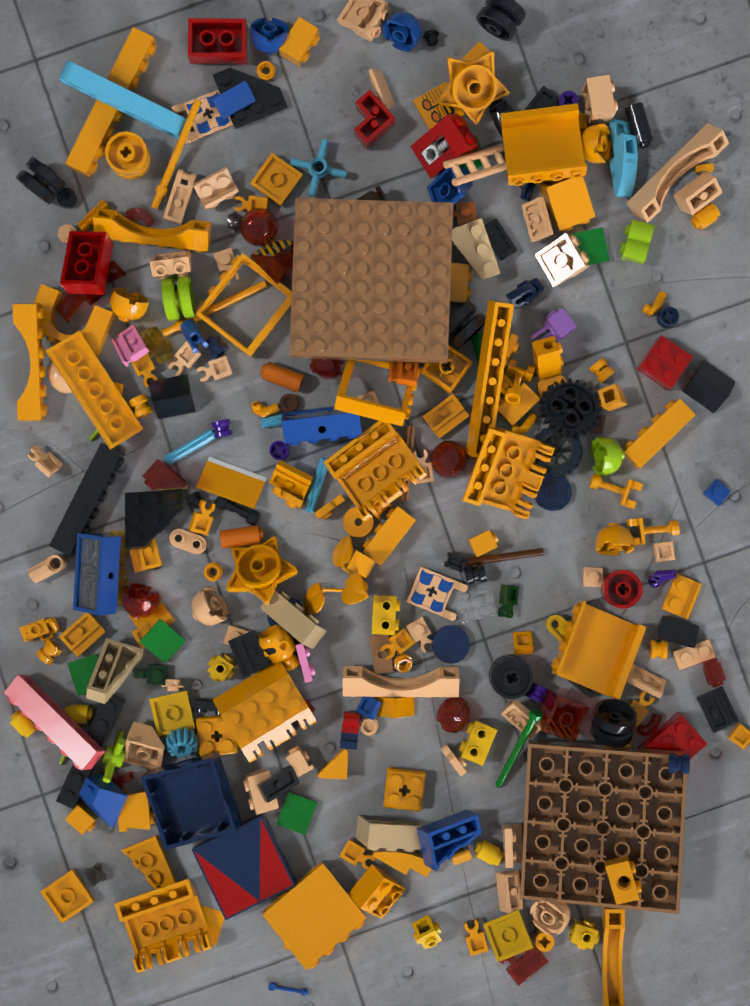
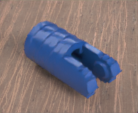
[180,319,209,354]

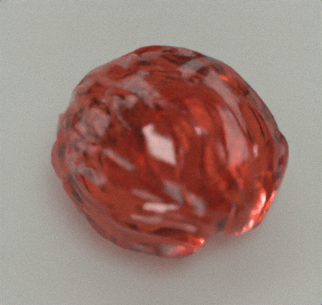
[436,696,470,733]

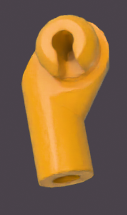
[642,291,667,316]
[251,401,280,418]
[511,413,537,434]

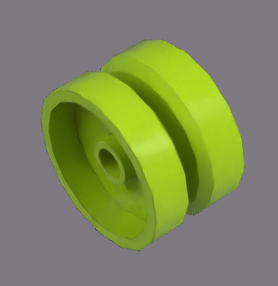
[161,275,196,321]

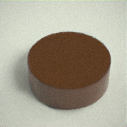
[280,394,299,412]

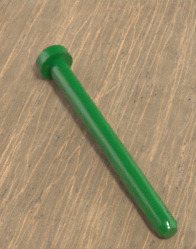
[496,709,543,788]

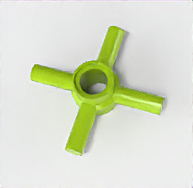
[102,730,126,783]

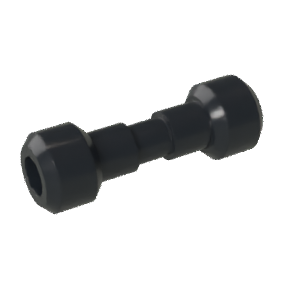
[215,496,261,526]

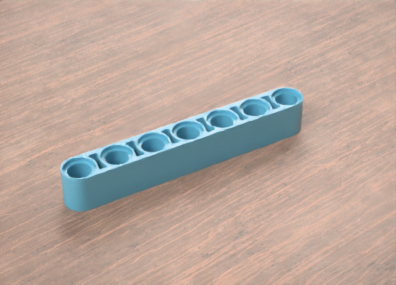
[59,61,186,139]

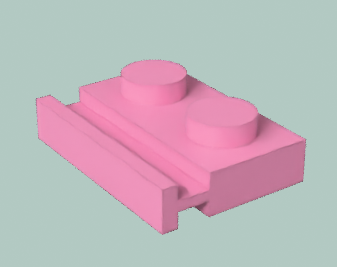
[111,324,150,367]
[295,643,315,683]

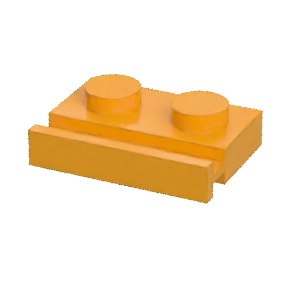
[422,394,470,439]
[269,460,314,500]
[129,537,163,573]
[661,574,702,620]
[59,613,107,657]

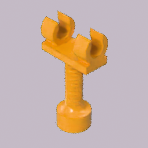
[505,358,535,404]
[589,473,643,509]
[626,518,680,545]

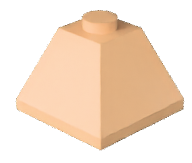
[123,721,165,769]

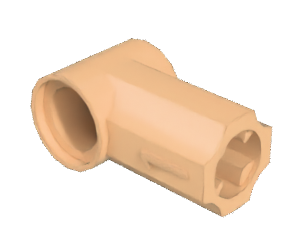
[27,554,68,584]

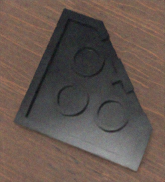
[213,68,287,129]
[125,489,184,550]

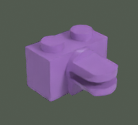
[530,308,577,343]

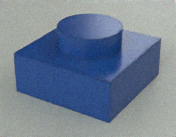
[703,479,731,506]
[356,697,382,720]

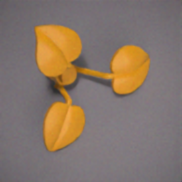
[304,535,369,615]

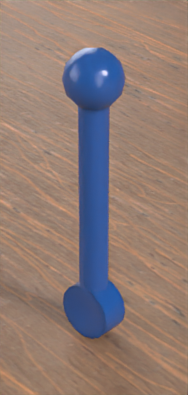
[268,982,308,996]

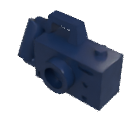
[506,278,544,309]

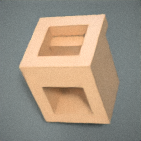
[286,745,315,778]

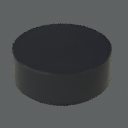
[57,188,77,208]

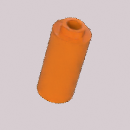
[260,362,305,393]
[220,525,264,549]

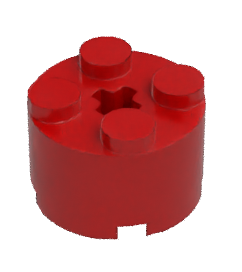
[600,569,643,609]

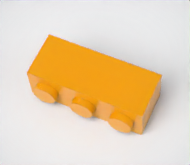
[362,506,416,566]

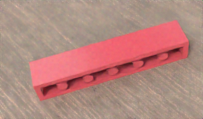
[4,675,105,770]

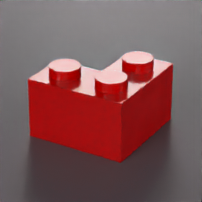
[354,89,395,149]

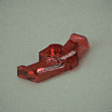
[55,260,126,323]

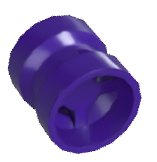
[269,441,290,461]

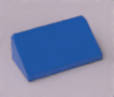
[212,81,256,120]

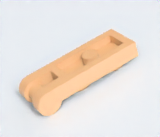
[163,169,198,225]

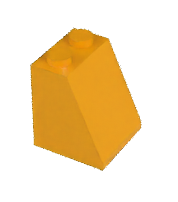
[537,176,595,232]

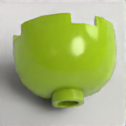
[590,437,625,476]

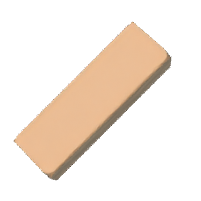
[368,69,395,109]
[496,870,523,913]

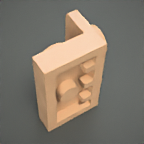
[192,167,239,209]
[521,197,553,242]
[501,699,541,739]
[502,824,523,868]

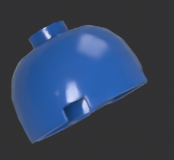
[382,11,421,52]
[250,17,289,55]

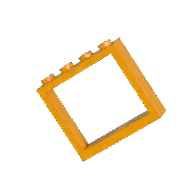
[195,253,292,358]
[334,360,421,426]

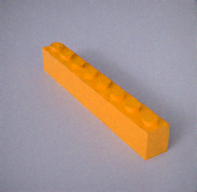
[65,27,157,178]
[466,300,514,457]

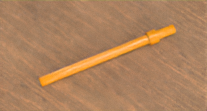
[151,99,202,210]
[161,281,267,337]

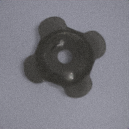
[227,211,243,233]
[84,863,107,886]

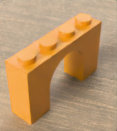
[34,284,116,357]

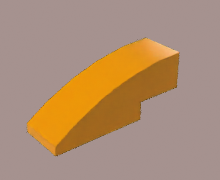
[347,550,376,579]
[372,848,431,877]

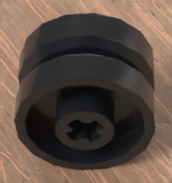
[476,0,526,41]
[15,156,66,205]
[449,300,486,349]
[488,654,533,699]
[590,699,637,748]

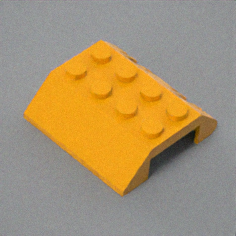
[323,421,428,521]
[462,428,555,519]
[213,662,317,763]
[114,878,212,973]

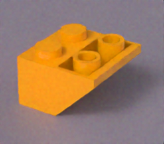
[348,864,406,919]

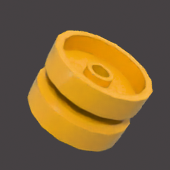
[105,131,151,180]

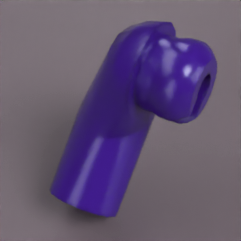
[648,570,676,588]

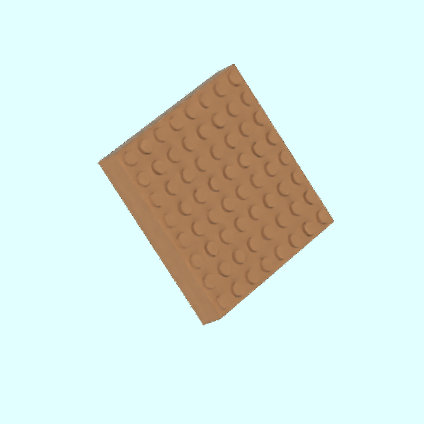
[289,198,453,363]
[520,739,687,914]

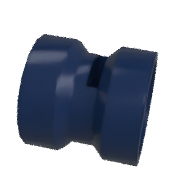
[656,306,679,328]
[668,753,690,774]

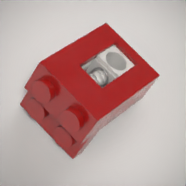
[410,113,480,178]

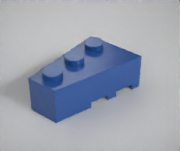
[417,809,482,871]

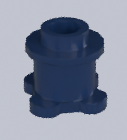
[204,335,229,359]

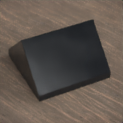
[682,360,735,413]
[150,374,196,419]

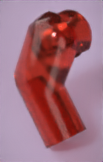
[126,208,155,227]
[637,713,662,737]

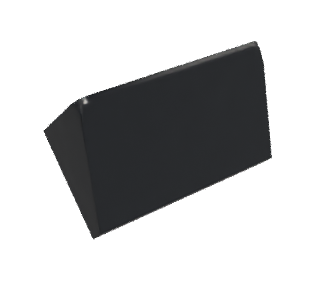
[657,616,699,648]

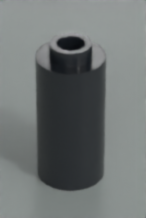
[624,103,654,149]

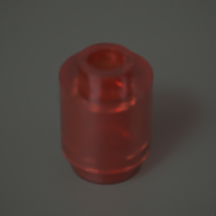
[702,658,727,688]

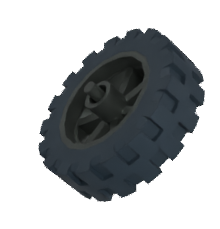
[534,428,583,478]

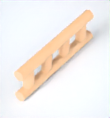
[443,144,507,186]

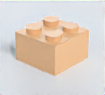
[581,75,618,127]

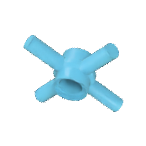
[290,139,347,197]

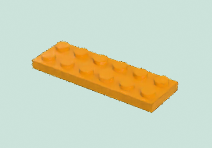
[46,331,143,450]

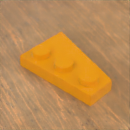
[121,834,178,889]

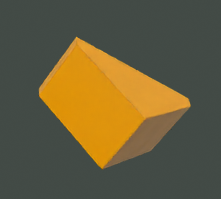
[376,697,415,718]
[317,748,348,779]

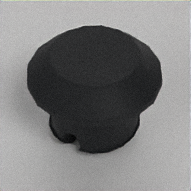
[423,30,439,47]
[187,492,204,508]

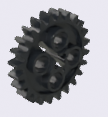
[538,378,602,439]

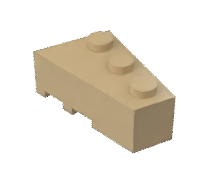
[452,217,500,280]
[260,590,327,649]
[86,638,143,704]
[355,815,423,852]

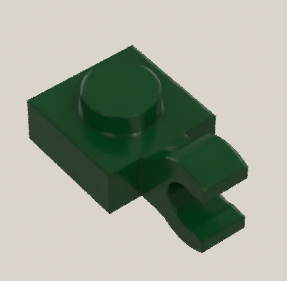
[497,584,519,618]
[134,664,168,685]

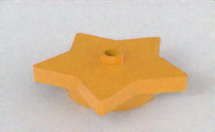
[437,50,510,125]
[226,536,298,605]

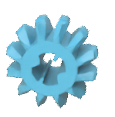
[166,727,198,759]

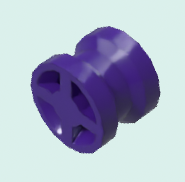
[557,91,578,106]
[211,419,233,439]
[526,682,549,704]

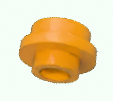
[257,61,276,81]
[204,562,223,581]
[394,654,413,673]

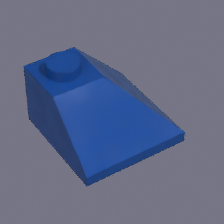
[427,166,473,206]
[79,773,128,828]

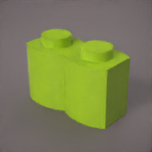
[619,219,655,265]

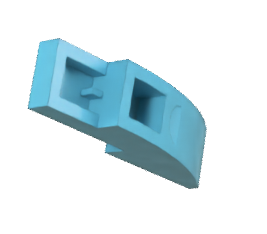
[609,119,638,199]

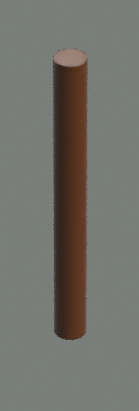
[467,548,544,566]

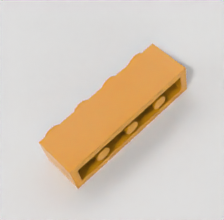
[623,398,695,469]

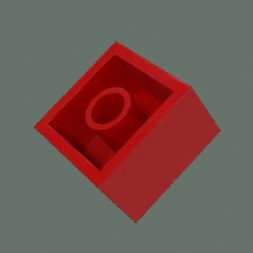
[636,335,693,391]

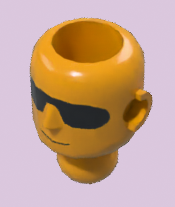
[259,625,300,671]

